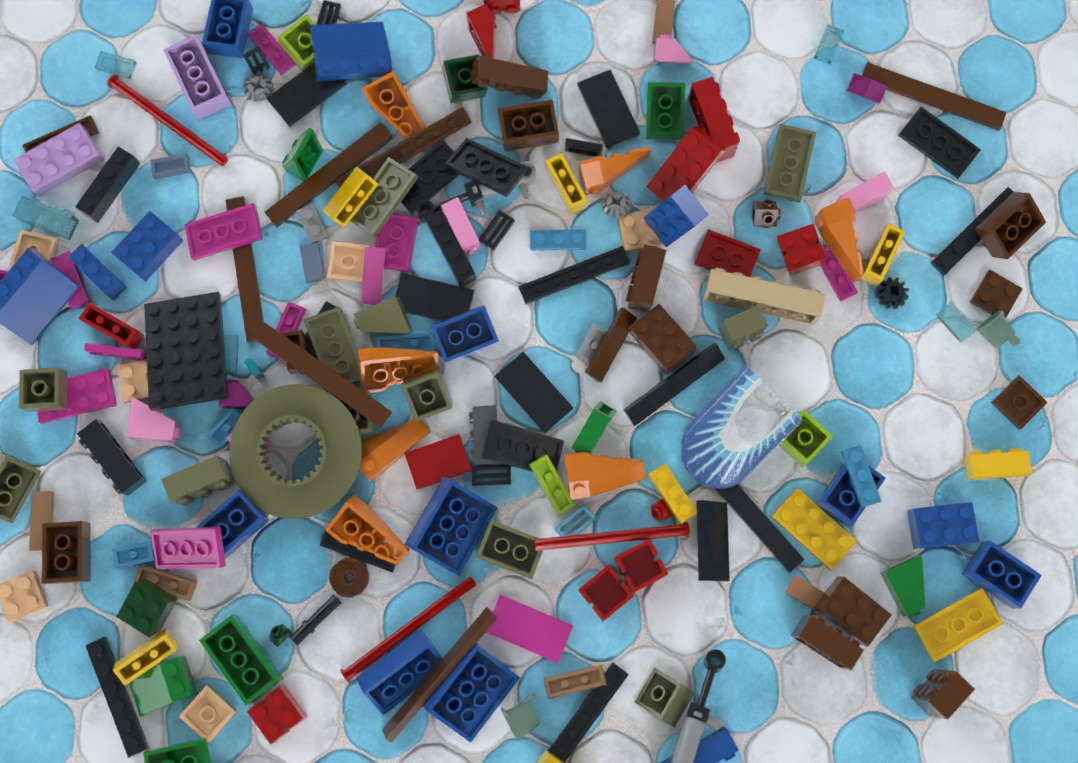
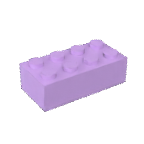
[163,34,232,120]
[13,123,104,196]

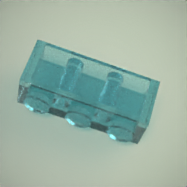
[12,196,80,240]

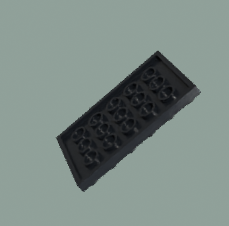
[144,292,228,411]

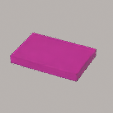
[375,214,419,273]

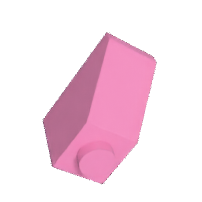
[654,35,692,64]

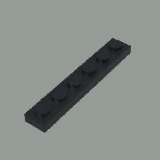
[930,187,1014,276]
[85,637,149,758]

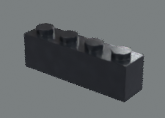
[75,146,140,223]
[425,210,477,287]
[77,419,147,495]

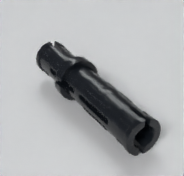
[289,594,342,646]

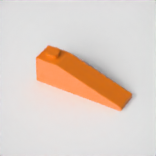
[361,71,425,139]
[579,147,651,195]
[815,197,864,282]
[357,347,438,394]
[360,419,431,482]
[564,452,645,500]
[325,494,409,565]

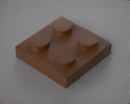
[969,269,1023,317]
[991,375,1048,430]

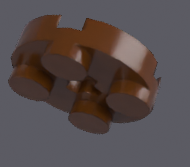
[329,558,370,598]

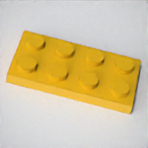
[771,488,857,570]
[912,588,1004,662]

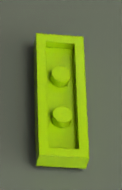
[529,455,575,515]

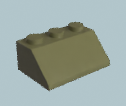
[0,452,41,524]

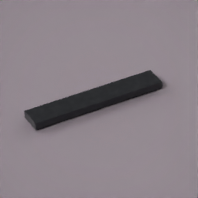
[518,246,630,305]
[623,343,725,426]
[714,484,805,573]
[548,662,629,763]

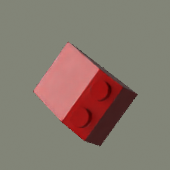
[466,4,497,59]

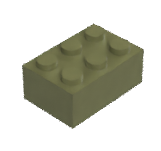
[161,456,235,506]
[476,520,543,579]

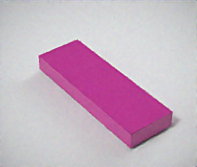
[248,24,295,76]
[820,245,858,302]
[360,246,385,305]
[52,251,90,310]
[266,301,307,361]
[84,343,147,360]

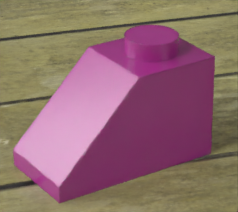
[845,73,887,104]
[219,380,255,410]

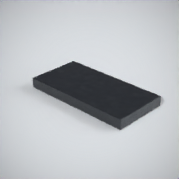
[266,63,347,127]
[577,69,640,148]
[898,107,981,179]
[445,138,528,197]
[401,140,460,215]
[395,273,475,321]
[494,352,574,434]
[481,420,564,472]
[696,500,730,582]

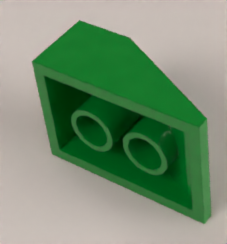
[646,82,685,140]
[282,128,323,181]
[129,656,198,717]
[143,738,210,763]

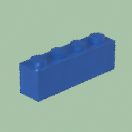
[660,726,739,763]

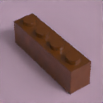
[472,55,548,99]

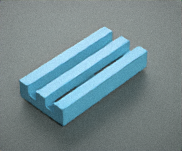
[554,504,596,536]

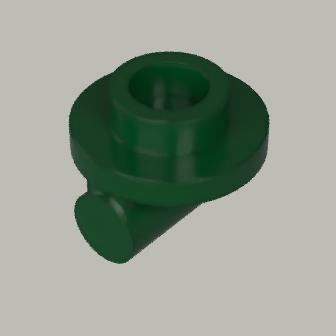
[269,624,293,647]

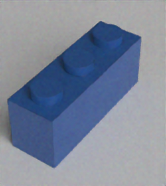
[68,244,127,301]

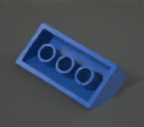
[356,630,443,715]

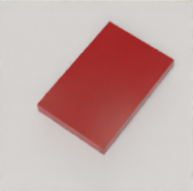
[695,229,761,277]
[404,434,472,490]

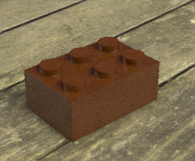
[498,100,559,151]
[975,192,1046,259]
[626,244,667,313]
[629,304,696,375]
[42,521,90,584]
[815,576,892,647]
[791,614,864,671]
[911,669,975,720]

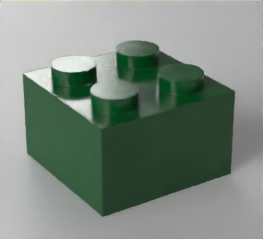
[442,54,488,103]
[116,579,178,637]

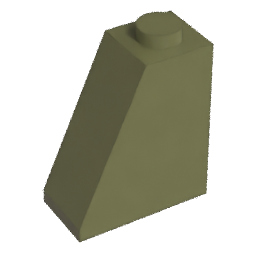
[353,297,413,334]

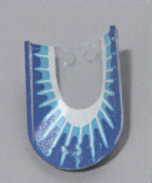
[681,366,803,489]

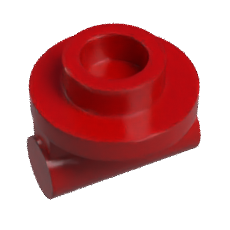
[651,499,673,522]

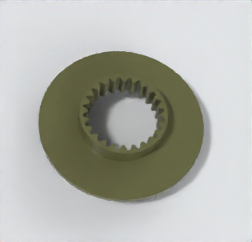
[229,384,362,519]

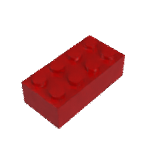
[688,76,740,162]
[646,126,726,201]

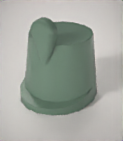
[976,310,1020,348]
[501,693,540,741]

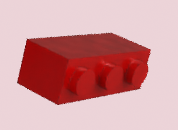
[79,303,144,349]

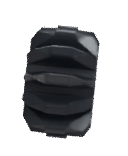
[876,277,909,309]

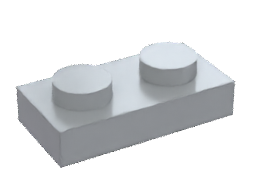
[296,203,329,244]
[575,324,607,365]

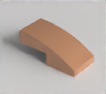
[784,575,824,612]

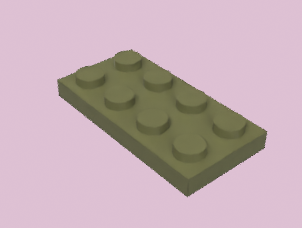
[764,124,816,203]
[350,157,418,238]
[304,307,360,384]

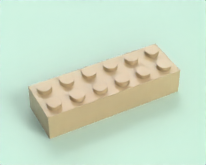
[702,268,825,325]

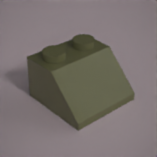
[634,668,695,728]

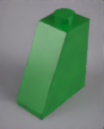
[571,401,617,455]
[880,555,926,618]

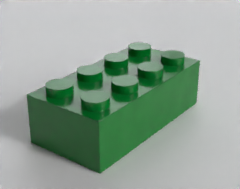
[199,615,284,705]

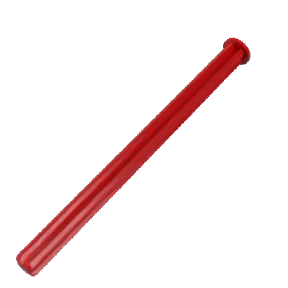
[107,74,228,166]
[534,522,690,551]
[340,577,476,683]

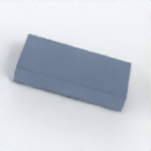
[150,153,191,179]
[299,243,325,283]

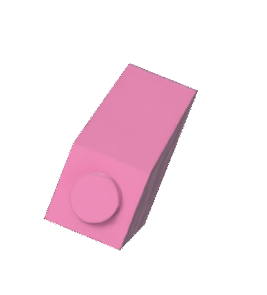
[836,171,894,213]
[441,197,480,255]
[126,398,182,443]

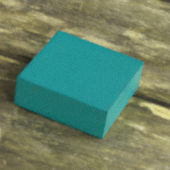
[244,357,264,380]

